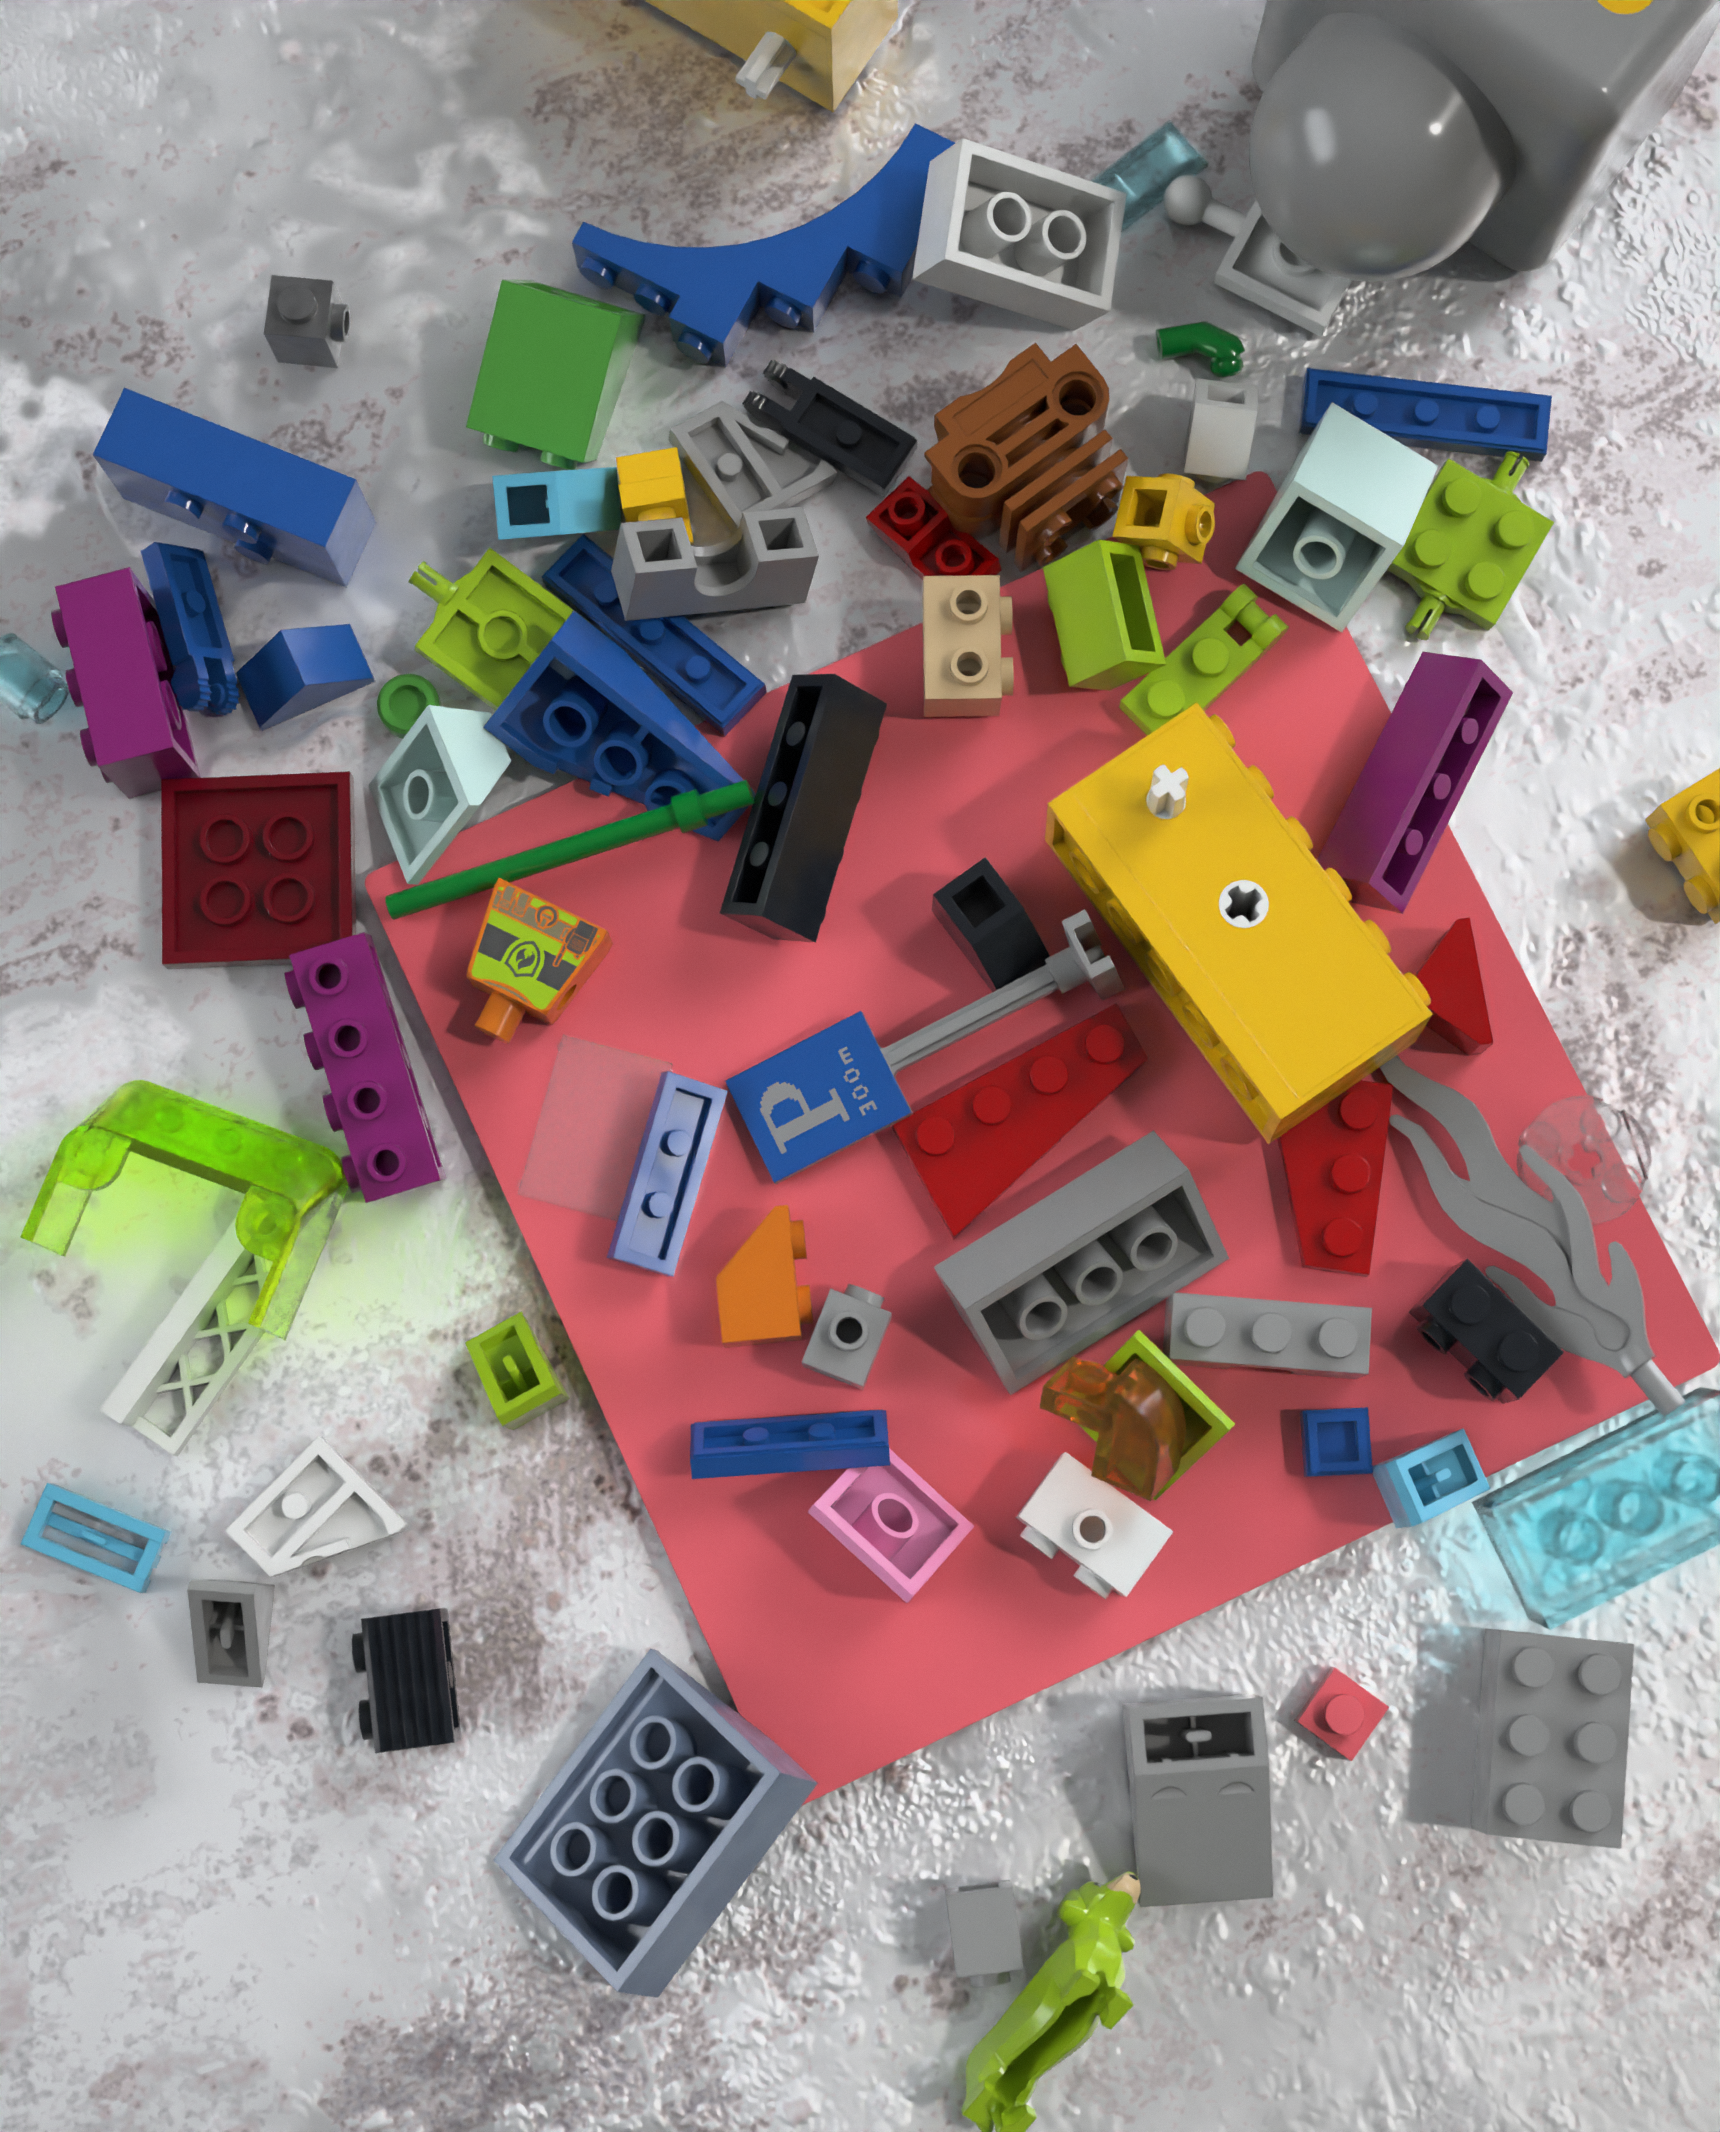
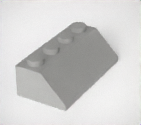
[934,1130,1229,1395]

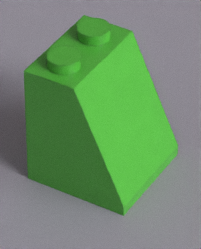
[466,279,646,470]

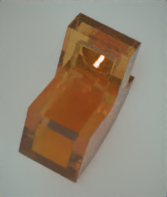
[1039,1356,1186,1501]

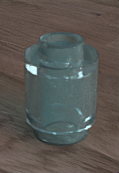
[0,633,69,724]

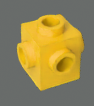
[1112,473,1215,570]

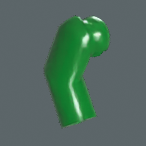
[1156,321,1245,377]

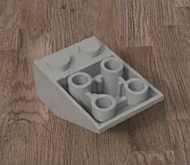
[1122,1694,1273,1907]

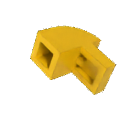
[616,447,694,545]

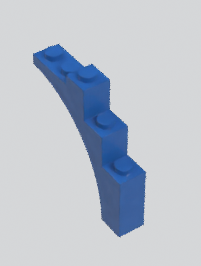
[572,123,955,367]

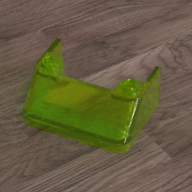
[20,1080,349,1340]

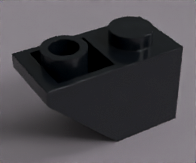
[932,857,1050,992]

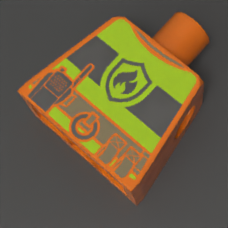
[466,878,613,1044]

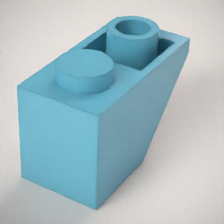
[492,467,622,540]

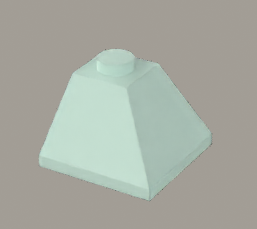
[368,705,511,885]

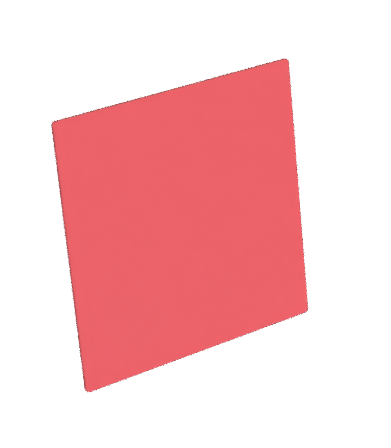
[365,471,1720,1806]

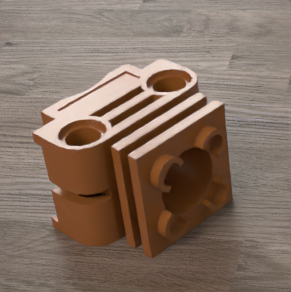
[924,342,1128,573]

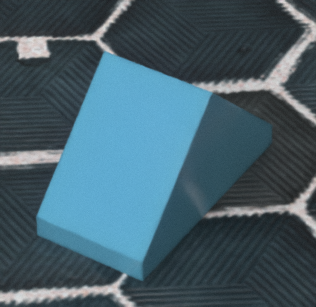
[1372,1428,1490,1528]

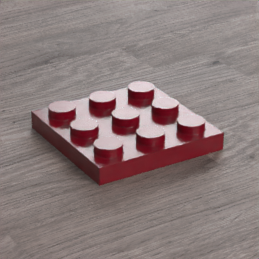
[161,771,356,969]

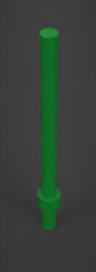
[385,779,754,920]

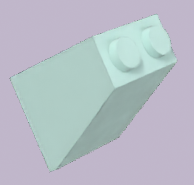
[1235,402,1438,632]

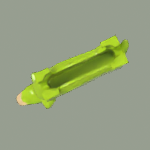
[961,1871,1141,2132]

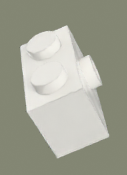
[1015,1452,1173,1599]

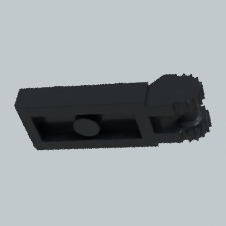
[742,360,918,497]

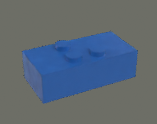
[93,387,376,588]

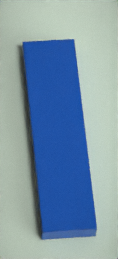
[1298,368,1552,462]
[541,534,767,736]

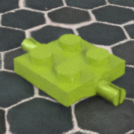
[1387,451,1554,640]
[408,547,590,711]

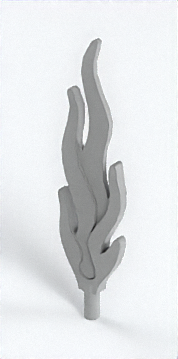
[1380,1055,1686,1418]

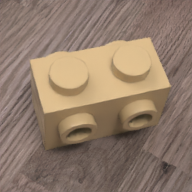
[922,575,1014,717]

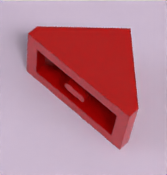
[1415,917,1493,1056]

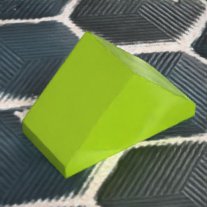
[465,1311,570,1431]

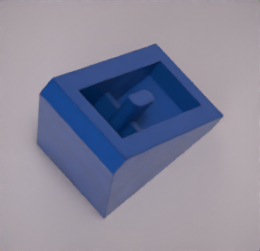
[236,624,376,731]

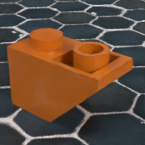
[716,1205,813,1348]

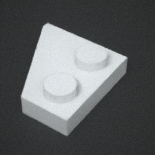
[225,1436,410,1577]

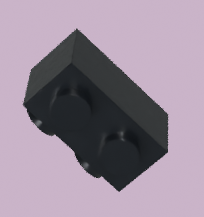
[1409,1259,1564,1404]

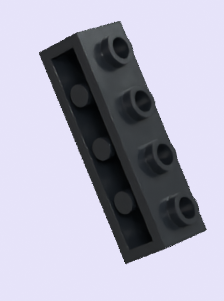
[720,674,887,943]

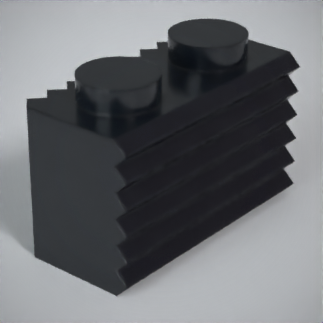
[352,1608,462,1753]

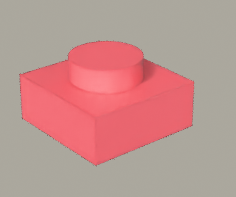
[1294,1667,1389,1761]

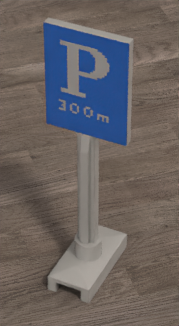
[725,909,1125,1184]

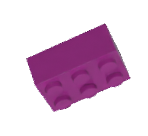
[51,567,201,799]

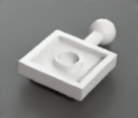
[1164,175,1352,337]

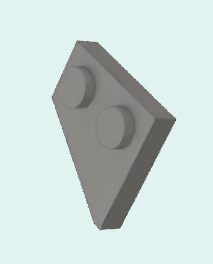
[668,401,837,534]

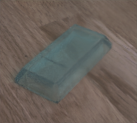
[1091,120,1209,233]

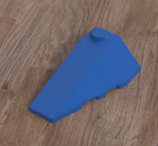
[484,611,756,841]

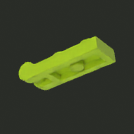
[1119,583,1289,736]

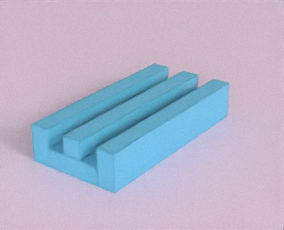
[21,1483,172,1593]

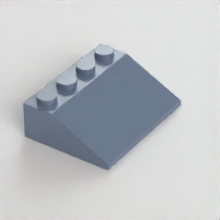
[493,1648,818,1998]

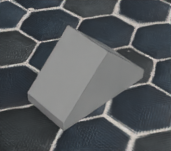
[187,1580,275,1688]

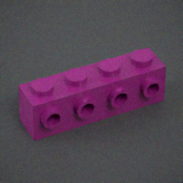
[1317,652,1513,914]
[284,932,446,1203]

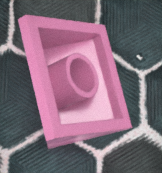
[807,1448,974,1603]

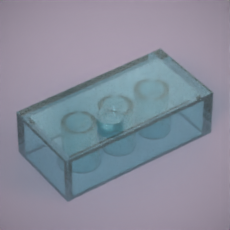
[1472,1387,1720,1630]

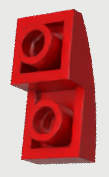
[865,476,1002,580]

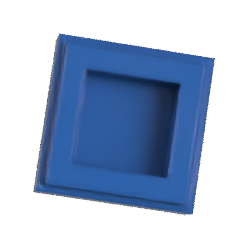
[1300,1407,1373,1477]

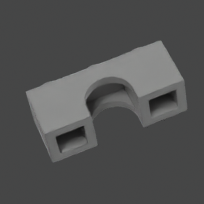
[611,507,819,621]
[1163,1292,1372,1379]

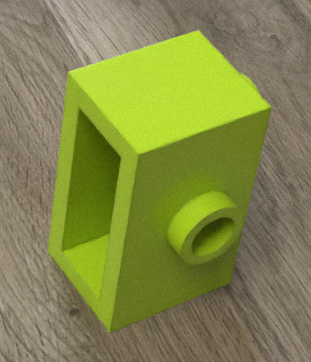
[1043,539,1166,691]

